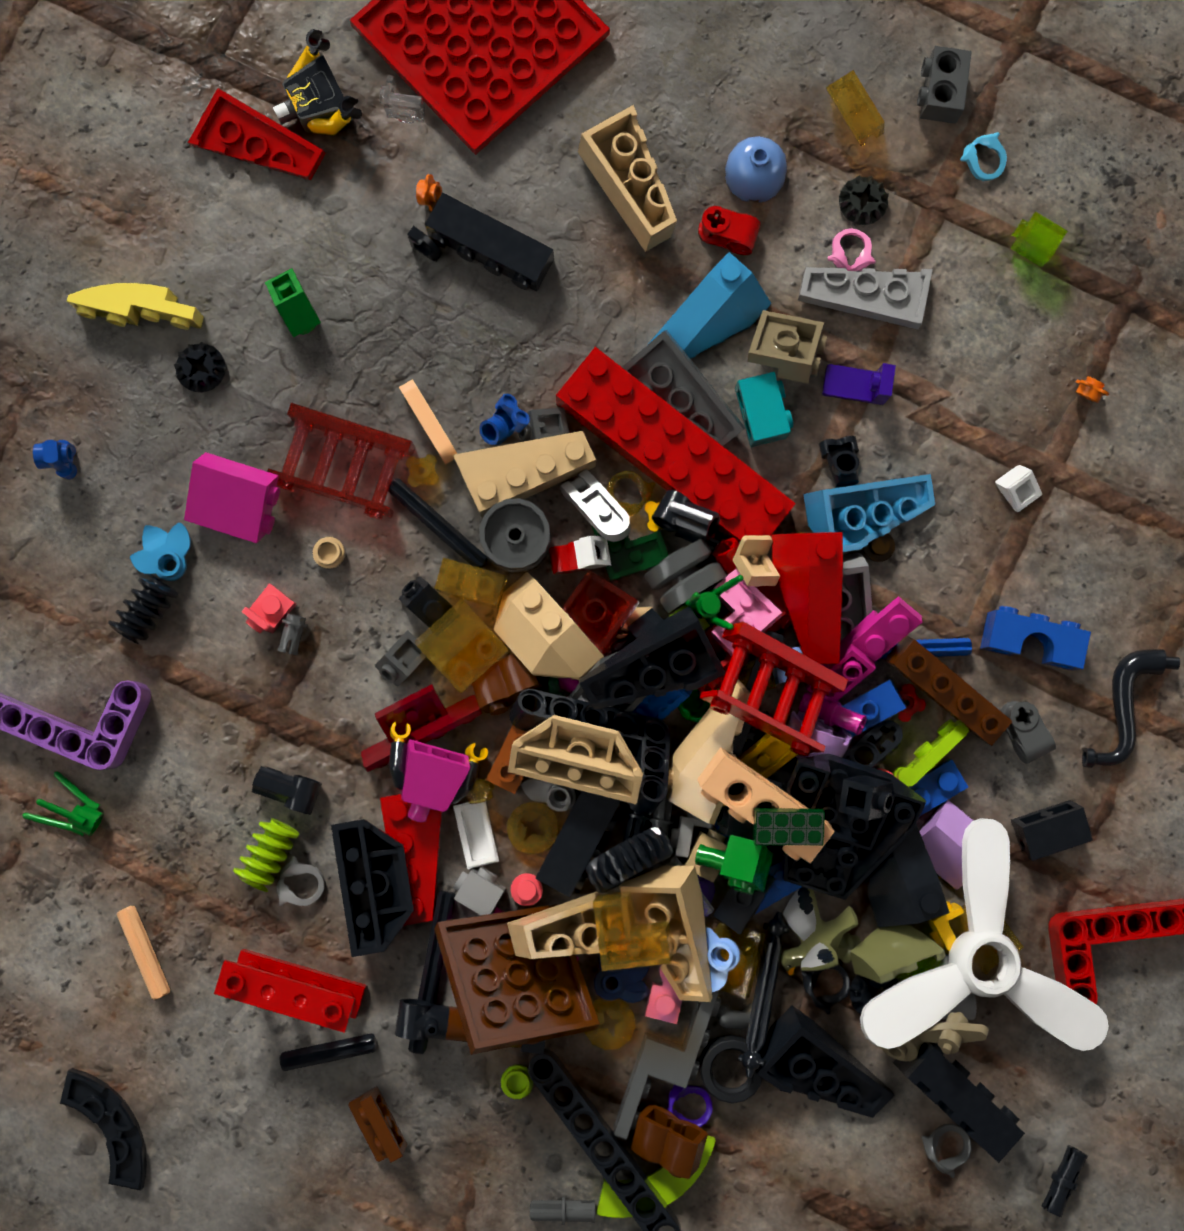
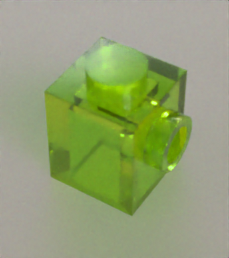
[1010,211,1068,267]

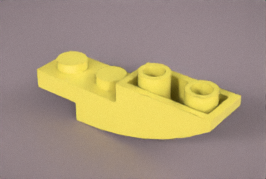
[67,283,204,330]

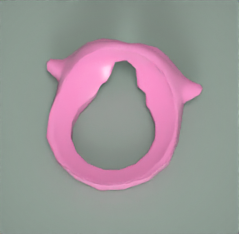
[827,228,876,271]

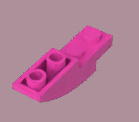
[806,596,923,702]

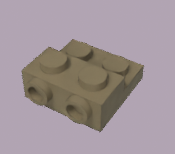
[747,310,828,384]

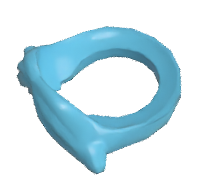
[960,132,1007,181]

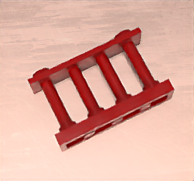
[699,622,848,756]
[214,949,367,1033]

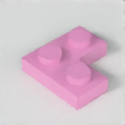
[711,569,782,657]

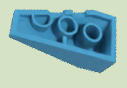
[648,252,772,359]
[803,474,935,552]

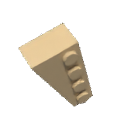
[578,105,677,252]
[507,886,648,959]

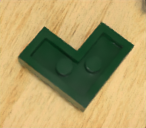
[590,524,669,582]

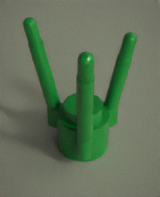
[685,575,744,630]
[22,771,104,837]

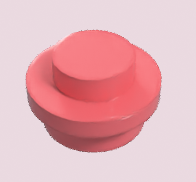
[511,873,543,906]

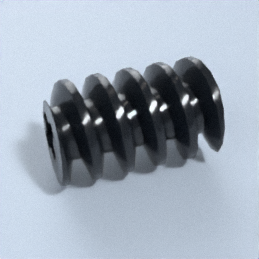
[108,573,178,645]

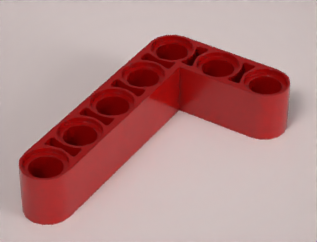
[1048,899,1184,1004]

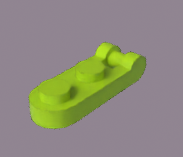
[892,719,969,787]

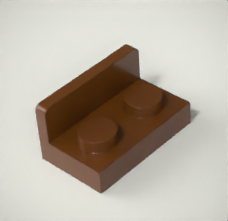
[348,1086,408,1163]

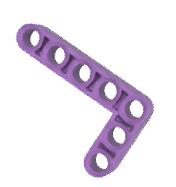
[0,680,151,770]

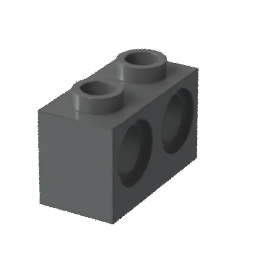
[917,46,972,124]

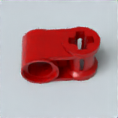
[698,206,761,255]

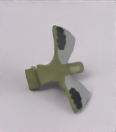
[781,887,861,975]

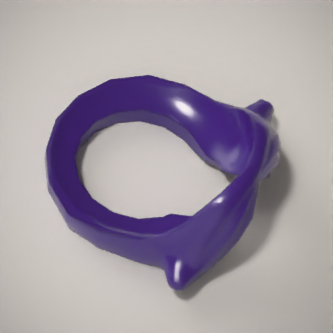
[668,1084,713,1127]

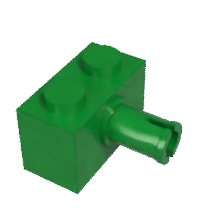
[695,835,773,895]

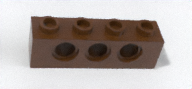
[884,636,1013,746]

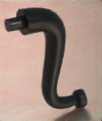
[1082,649,1180,768]

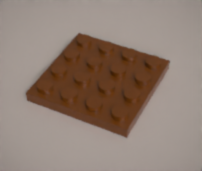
[434,904,600,1055]

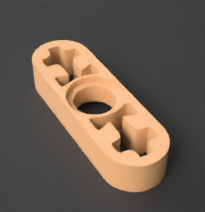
[399,379,457,465]

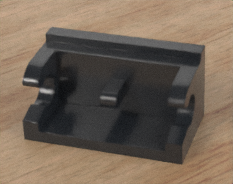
[1011,800,1093,861]

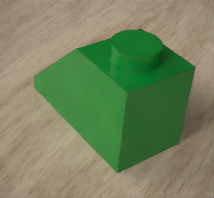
[265,268,321,337]

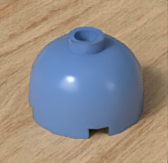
[725,136,787,202]

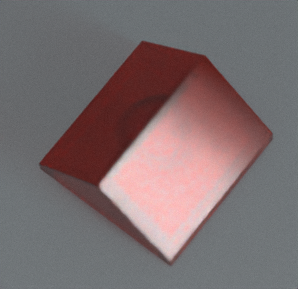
[562,570,640,654]

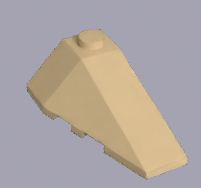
[666,679,750,825]

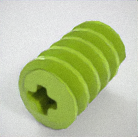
[233,818,300,892]

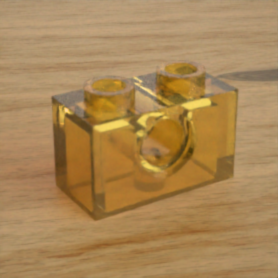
[434,558,507,610]

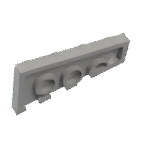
[798,267,933,330]

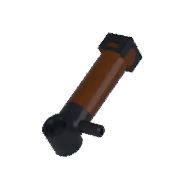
[395,999,546,1054]

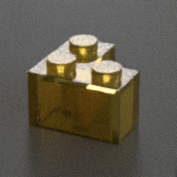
[593,891,674,971]

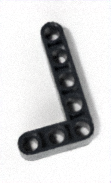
[509,689,670,816]

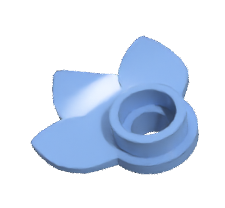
[706,927,740,992]

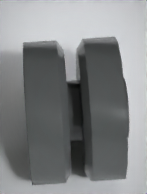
[479,498,551,574]
[644,539,727,614]

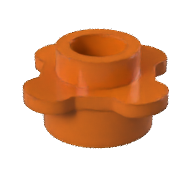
[416,174,442,212]
[1075,377,1109,403]

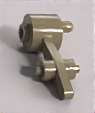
[880,1012,989,1061]

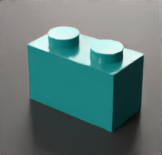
[734,371,793,448]

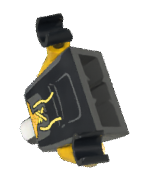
[273,29,362,135]

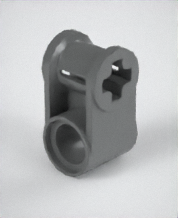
[1000,701,1056,764]

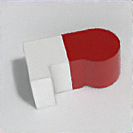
[549,536,611,575]

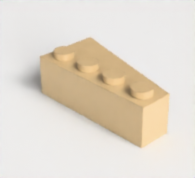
[453,431,596,518]

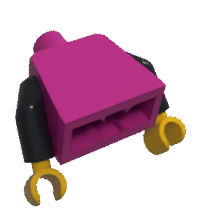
[389,722,488,822]

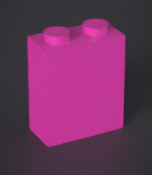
[184,452,280,543]

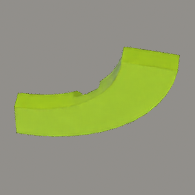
[596,1135,716,1218]

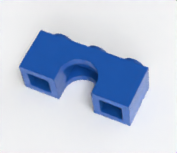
[980,606,1091,671]

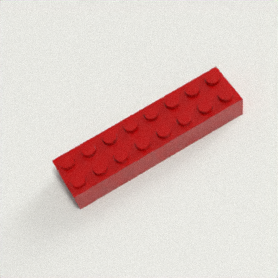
[556,347,796,543]

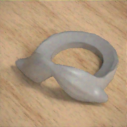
[276,856,325,906]

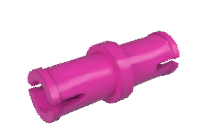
[799,692,867,735]

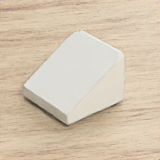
[995,465,1043,512]

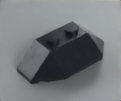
[331,819,414,957]

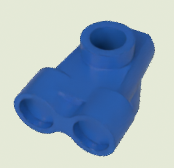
[480,394,530,445]
[33,440,77,480]

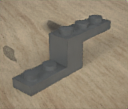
[613,991,721,1140]

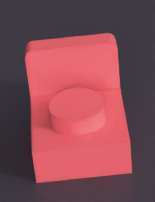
[242,583,296,634]

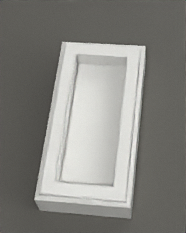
[453,798,499,869]

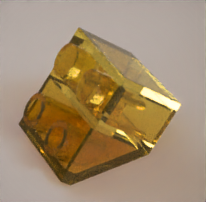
[415,598,509,693]

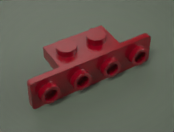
[361,684,482,772]

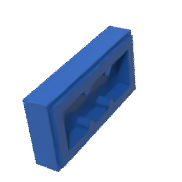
[841,679,907,737]
[633,689,693,720]

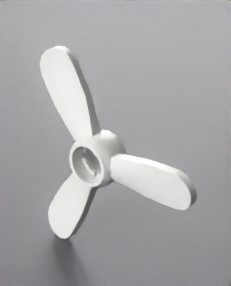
[860,818,1109,1051]

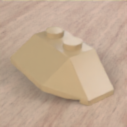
[494,572,604,680]
[508,715,643,804]

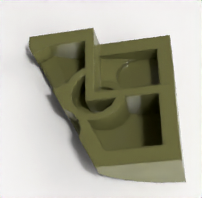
[850,925,945,984]

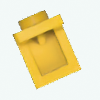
[927,901,964,955]

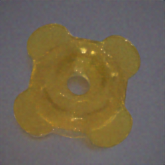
[406,454,439,487]
[465,779,495,804]

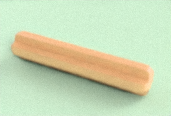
[117,906,170,1000]

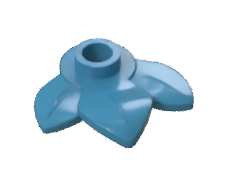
[130,523,191,581]

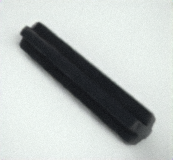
[279,1033,377,1071]

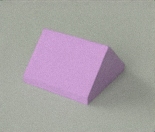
[920,800,973,890]

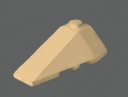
[619,865,712,1002]

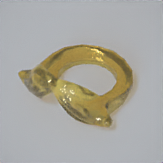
[607,470,656,517]

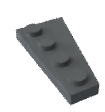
[622,330,745,446]

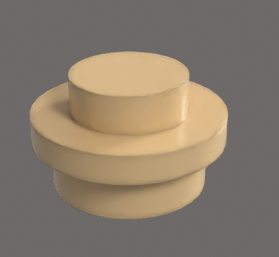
[313,537,345,569]

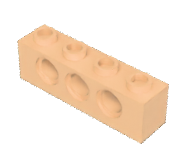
[697,747,835,864]

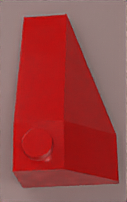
[771,532,843,664]

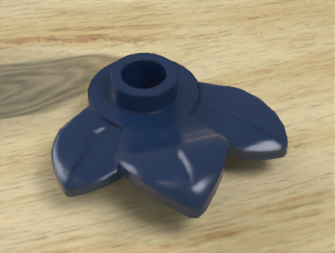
[594,951,651,1003]

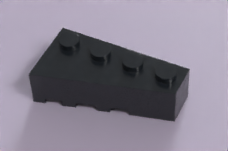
[893,1042,1025,1163]

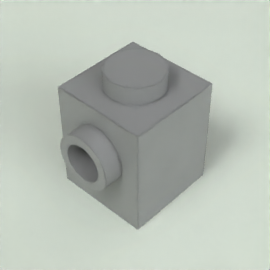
[453,867,506,915]

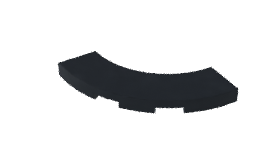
[60,1068,147,1191]

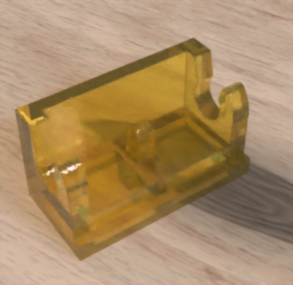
[826,70,885,146]

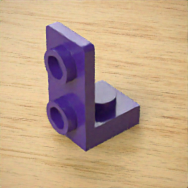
[822,363,896,405]

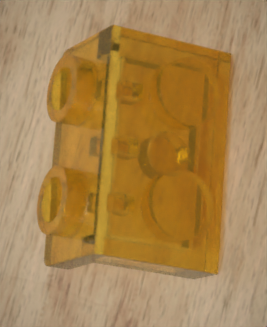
[713,923,765,999]

